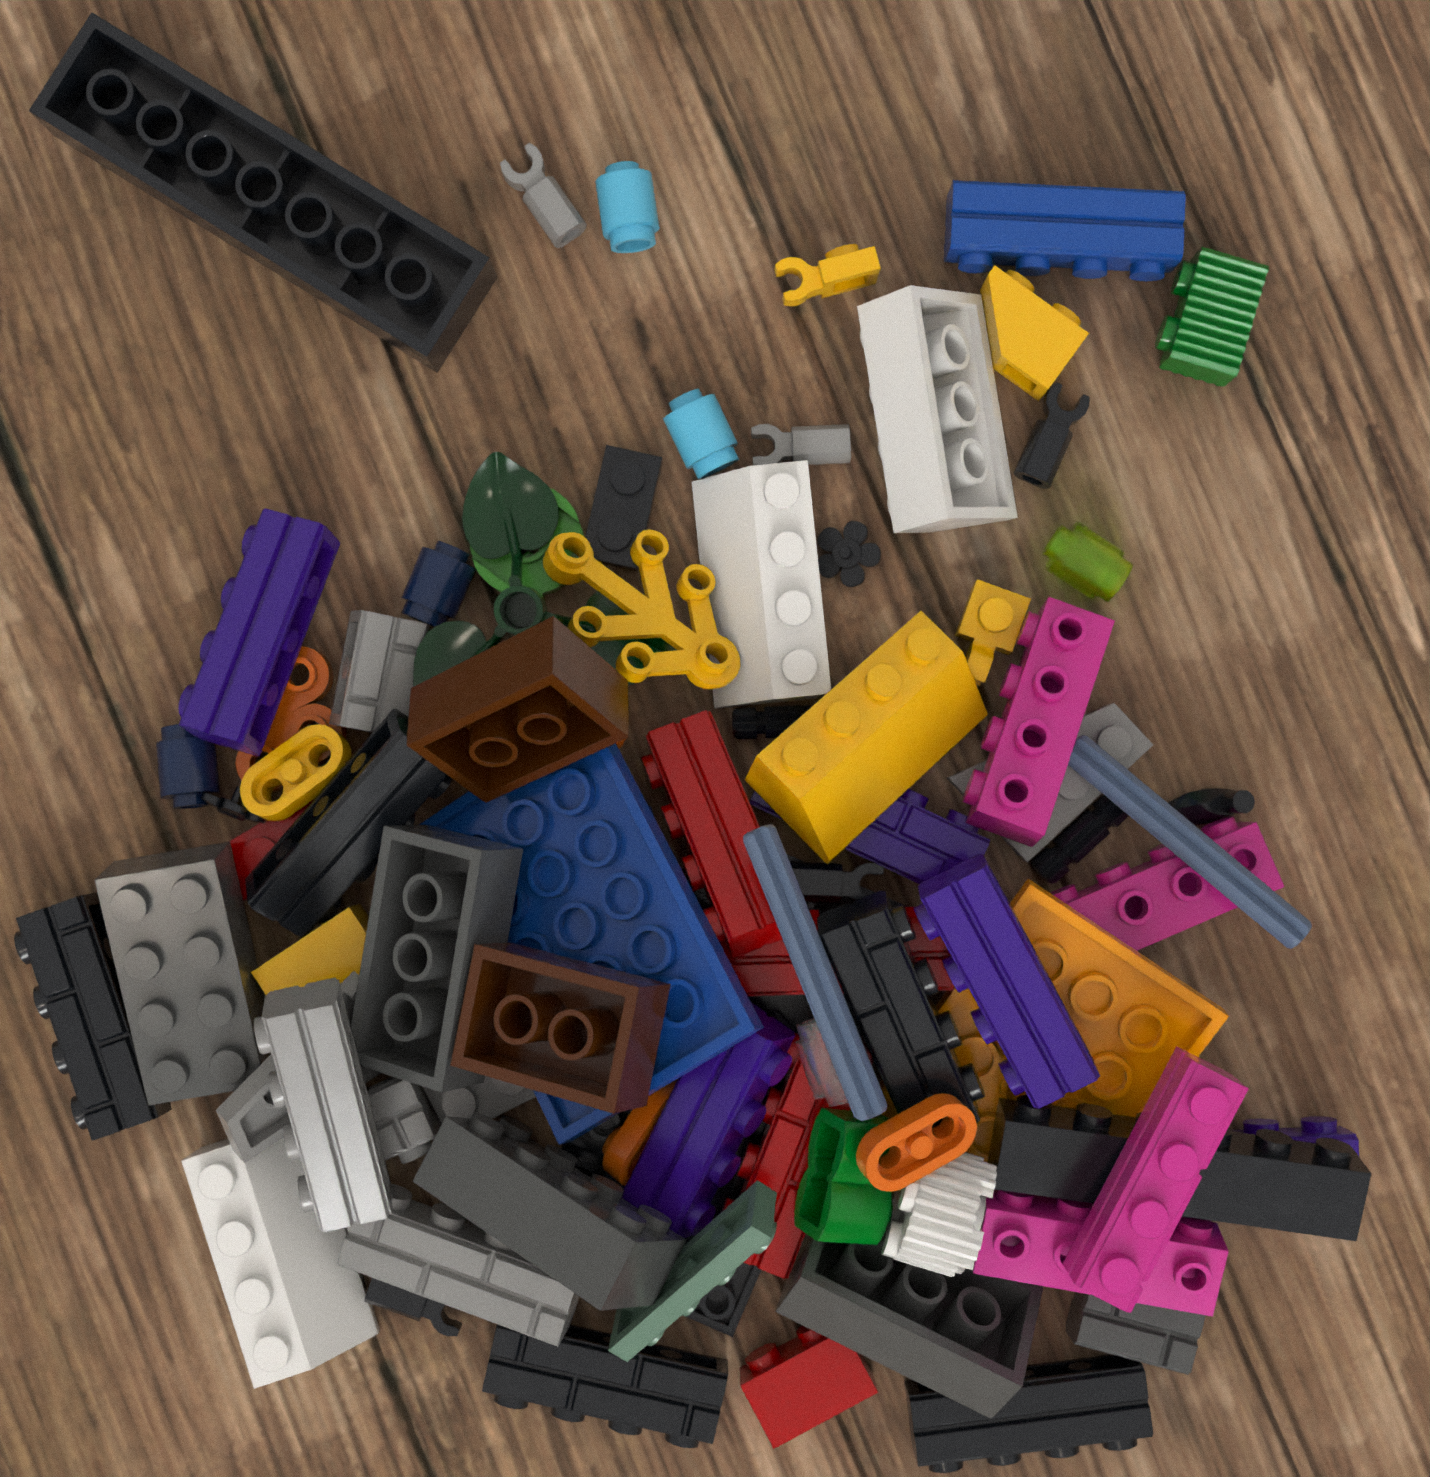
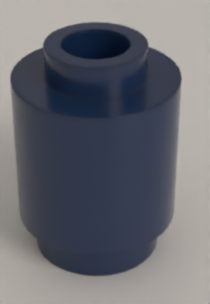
[401,541,476,627]
[156,724,220,809]

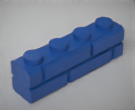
[944,180,1186,282]

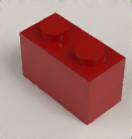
[739,1325,878,1449]

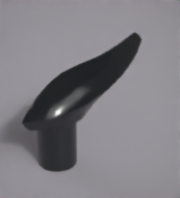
[1168,788,1255,825]

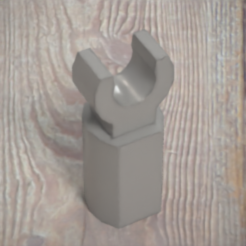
[500,143,587,248]
[751,424,851,466]

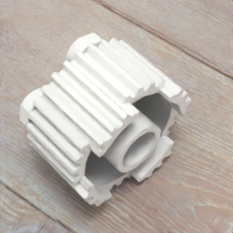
[881,1152,997,1277]

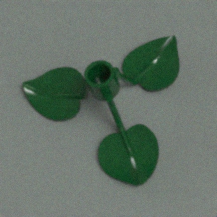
[413,452,676,687]

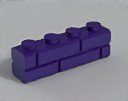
[178,508,340,756]
[749,789,990,884]
[914,853,1100,1109]
[621,1002,795,1238]

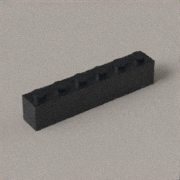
[987,1095,1372,1241]

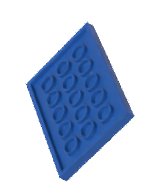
[419,743,764,1145]

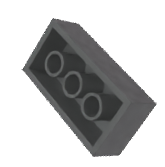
[351,825,523,1093]
[94,841,272,1106]
[413,1113,686,1311]
[775,1219,1043,1419]

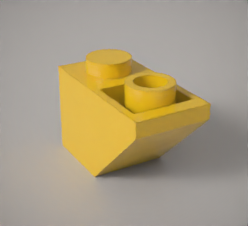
[980,265,1089,401]

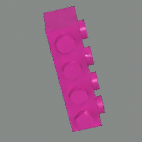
[962,597,1115,847]
[1050,816,1285,951]
[973,1189,1229,1317]

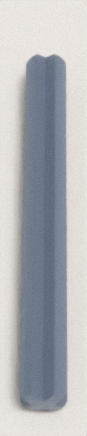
[1068,735,1312,949]
[743,824,888,1121]

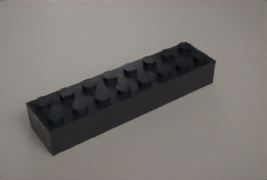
[29,12,498,373]

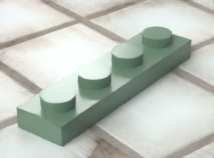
[608,1180,777,1362]

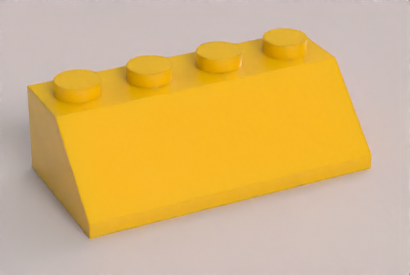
[745,611,988,865]

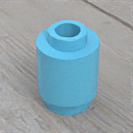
[595,161,660,253]
[663,389,739,479]

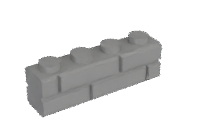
[254,978,392,1233]
[337,1184,579,1347]

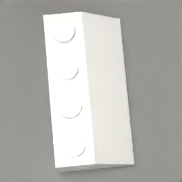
[857,285,1018,533]
[692,460,831,709]
[181,1138,380,1389]

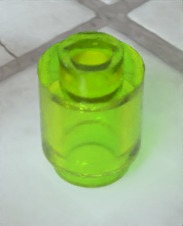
[1042,521,1133,602]

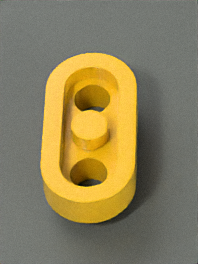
[240,724,352,821]

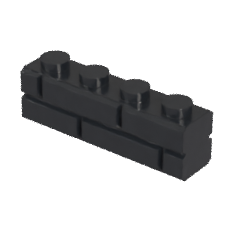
[245,709,452,938]
[817,891,985,1128]
[14,893,172,1141]
[482,1324,728,1448]
[904,1354,1153,1473]

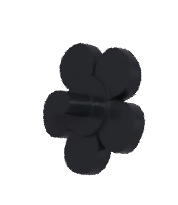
[818,521,881,587]
[201,786,266,823]

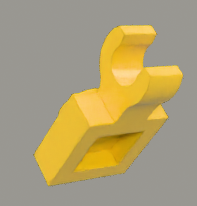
[775,244,881,306]
[955,579,1031,687]

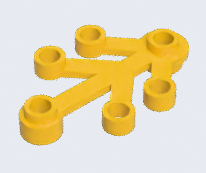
[543,529,740,689]

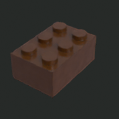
[406,616,629,803]
[450,942,671,1114]

